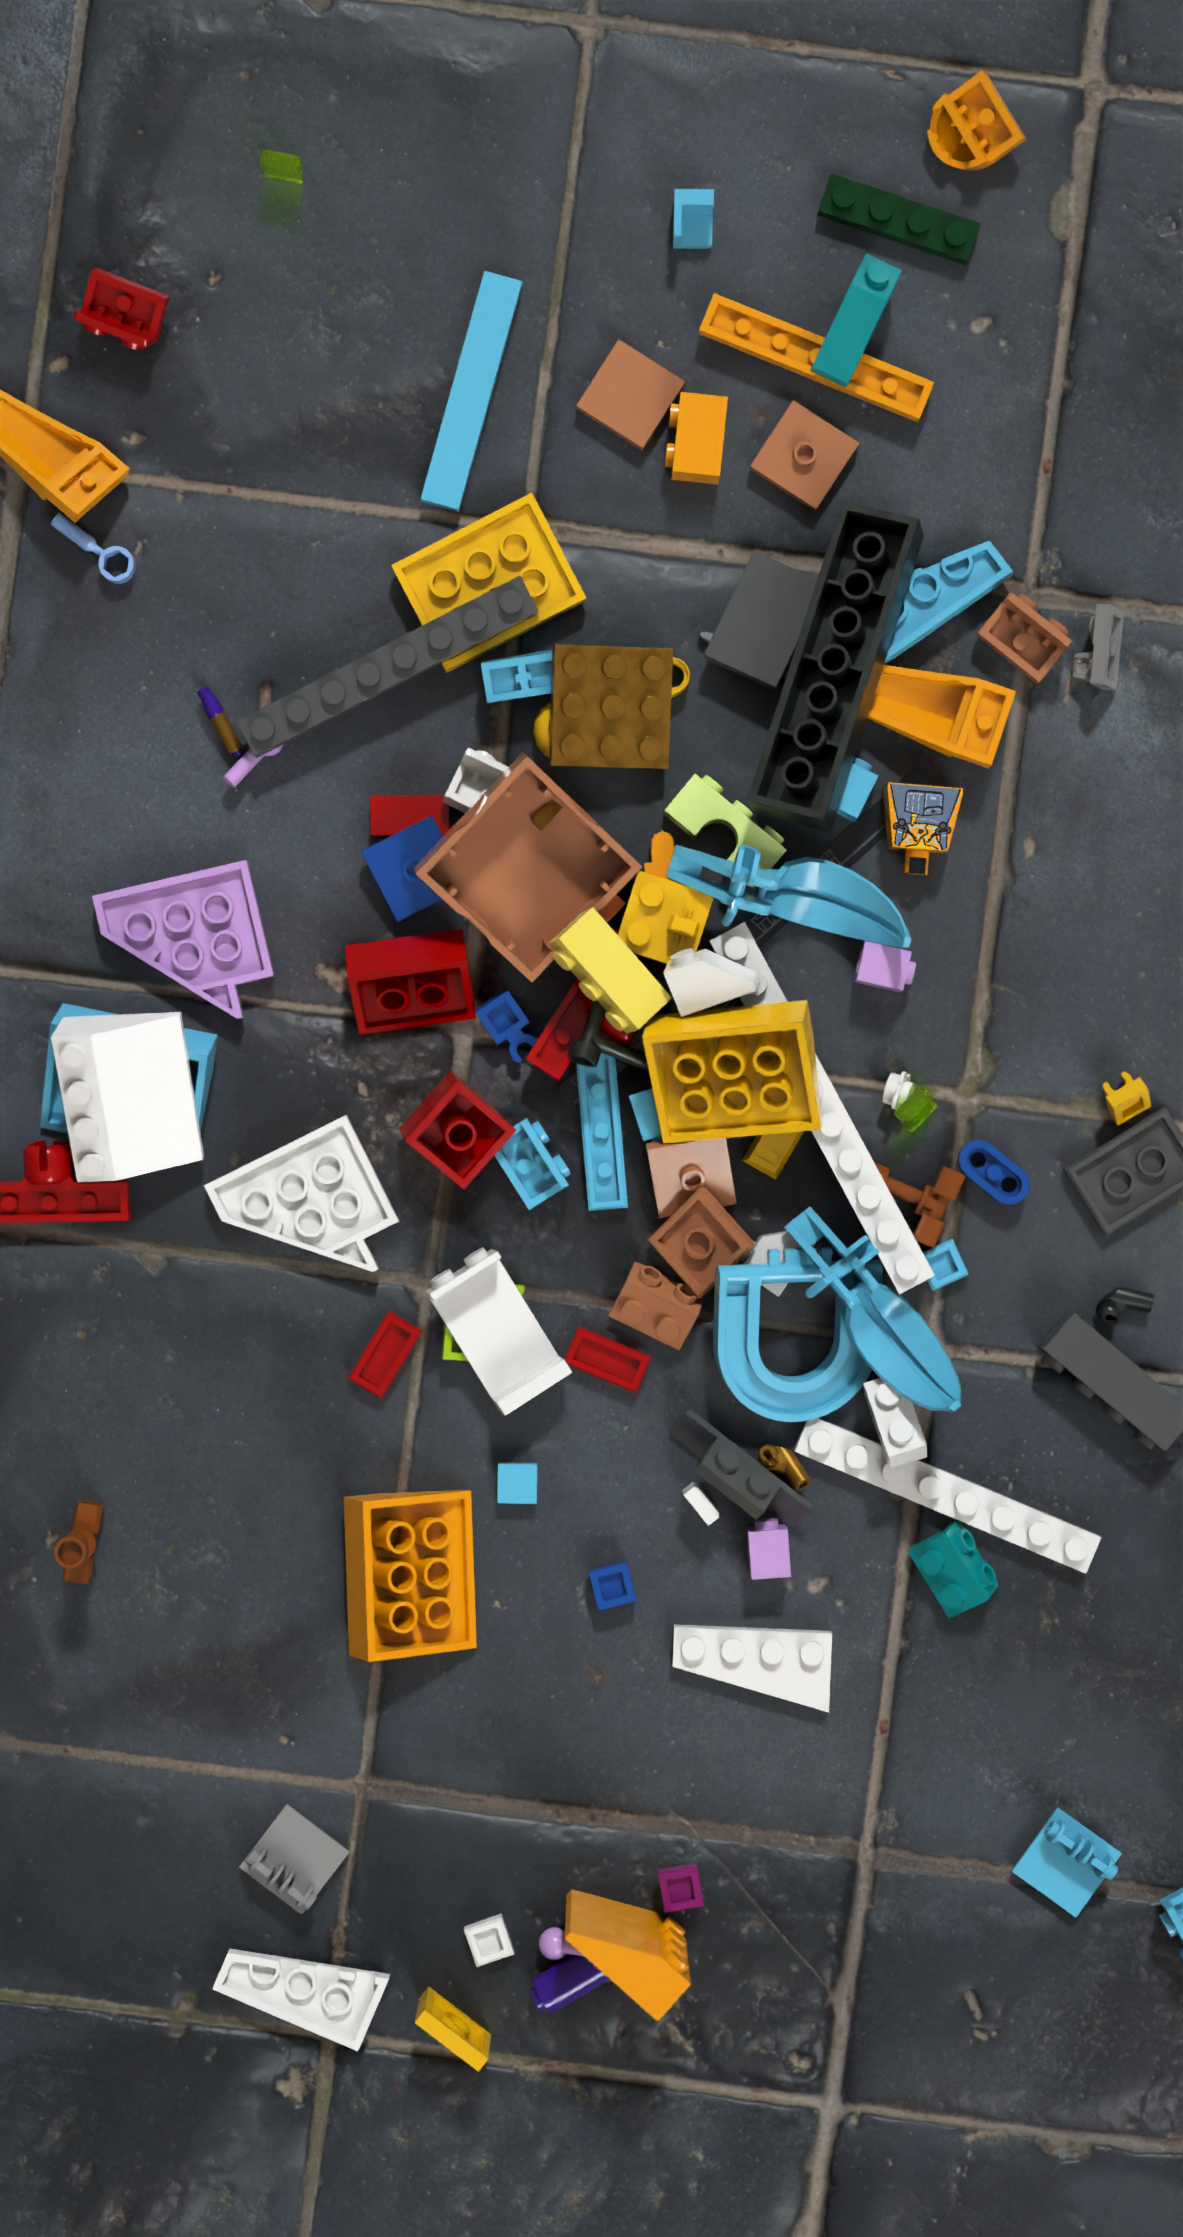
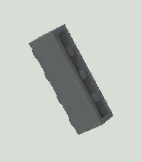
[1038,1310,1183,1452]

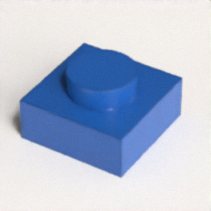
[589,1560,637,1611]

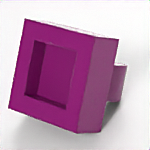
[658,1863,704,1913]

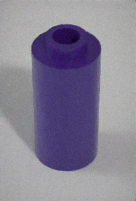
[530,1955,610,2014]

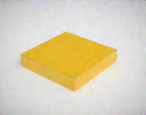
[414,1986,491,2072]

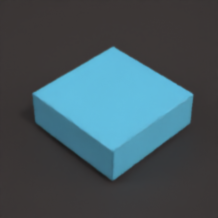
[922,1238,969,1291]
[497,1462,538,1504]

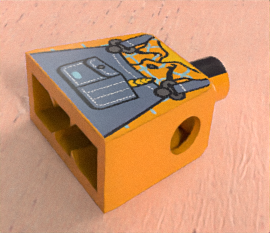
[882,782,963,875]

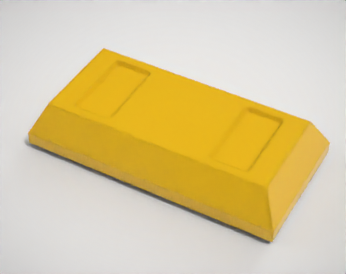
[742,1131,804,1180]

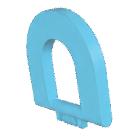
[713,1247,883,1422]

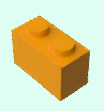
[665,392,728,485]

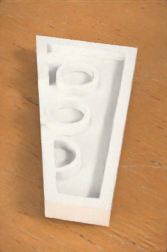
[672,1625,832,1712]
[212,1948,390,2051]

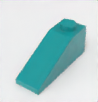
[810,253,902,388]

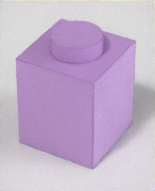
[853,941,916,992]
[746,1518,791,1580]

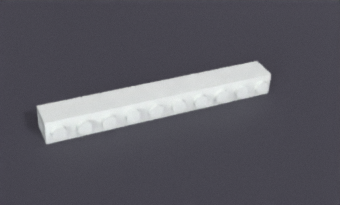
[710,922,935,1294]

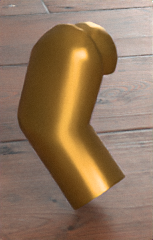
[757,1444,812,1491]

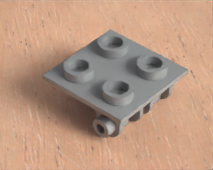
[239,1804,350,1915]

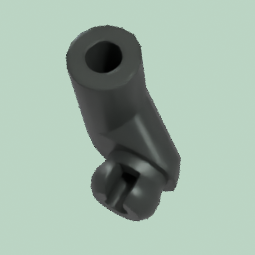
[1096,1287,1154,1325]

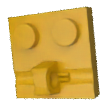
[618,870,714,964]

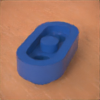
[957,1140,1030,1205]

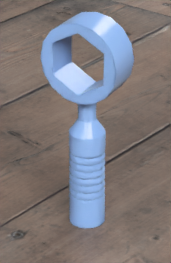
[51,512,136,584]

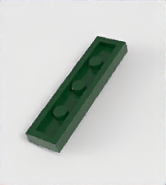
[817,173,981,265]

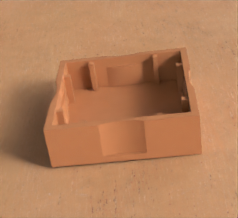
[414,752,642,982]

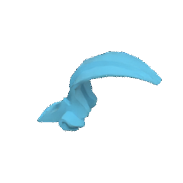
[666,845,912,948]
[784,1206,961,1412]

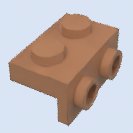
[976,592,1073,684]
[609,1262,705,1350]

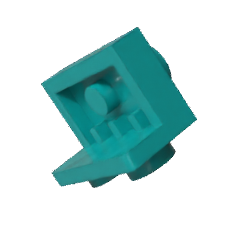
[907,1520,998,1618]

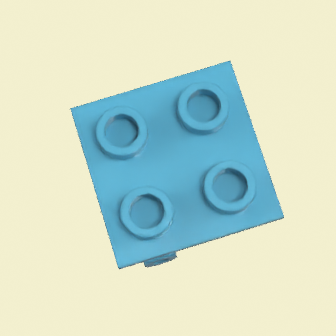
[1012,1807,1122,1917]

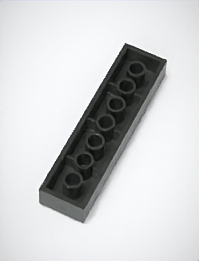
[747,501,924,833]

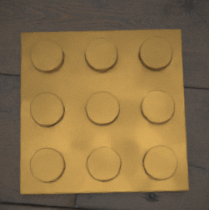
[549,644,673,769]

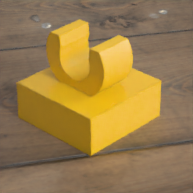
[1103,1071,1152,1126]

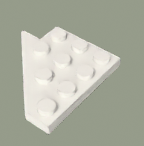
[204,1115,400,1272]

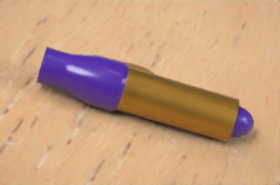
[197,686,244,759]

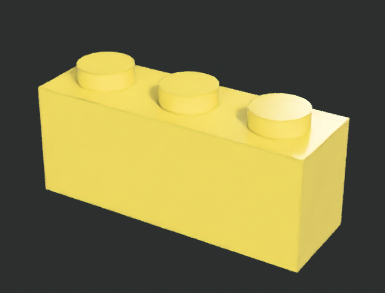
[548,907,672,1034]

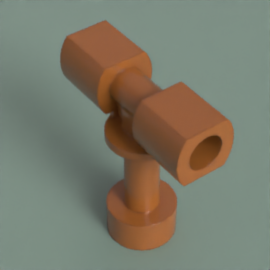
[875,1162,966,1248]
[54,1500,104,1584]

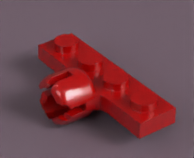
[525,927,639,1082]
[0,1140,131,1223]

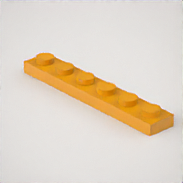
[699,293,934,423]

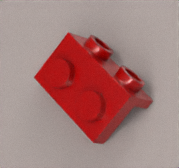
[73,268,170,350]

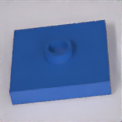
[361,815,443,922]

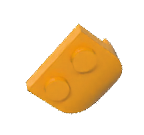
[927,70,1027,171]

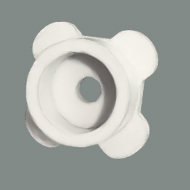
[883,1071,914,1112]

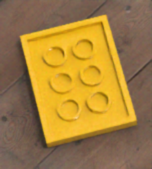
[391,493,587,673]

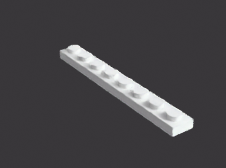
[793,1418,1101,1574]

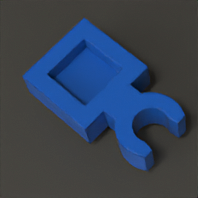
[474,988,536,1063]

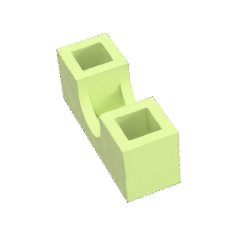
[664,774,787,889]

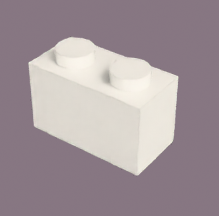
[863,1378,927,1469]

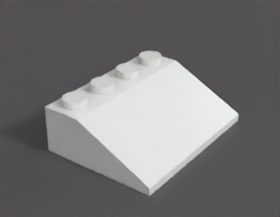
[51,1012,204,1182]

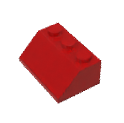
[345,929,477,1035]

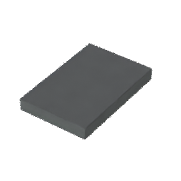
[703,551,817,691]
[1063,1107,1183,1236]

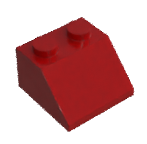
[399,1070,517,1189]

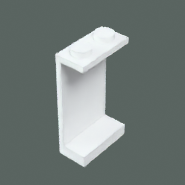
[425,1247,572,1416]

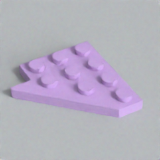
[92,860,275,1019]

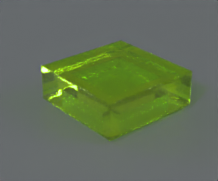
[260,150,305,184]
[893,1085,938,1133]

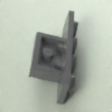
[669,1409,813,1528]

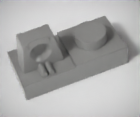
[1073,604,1124,691]

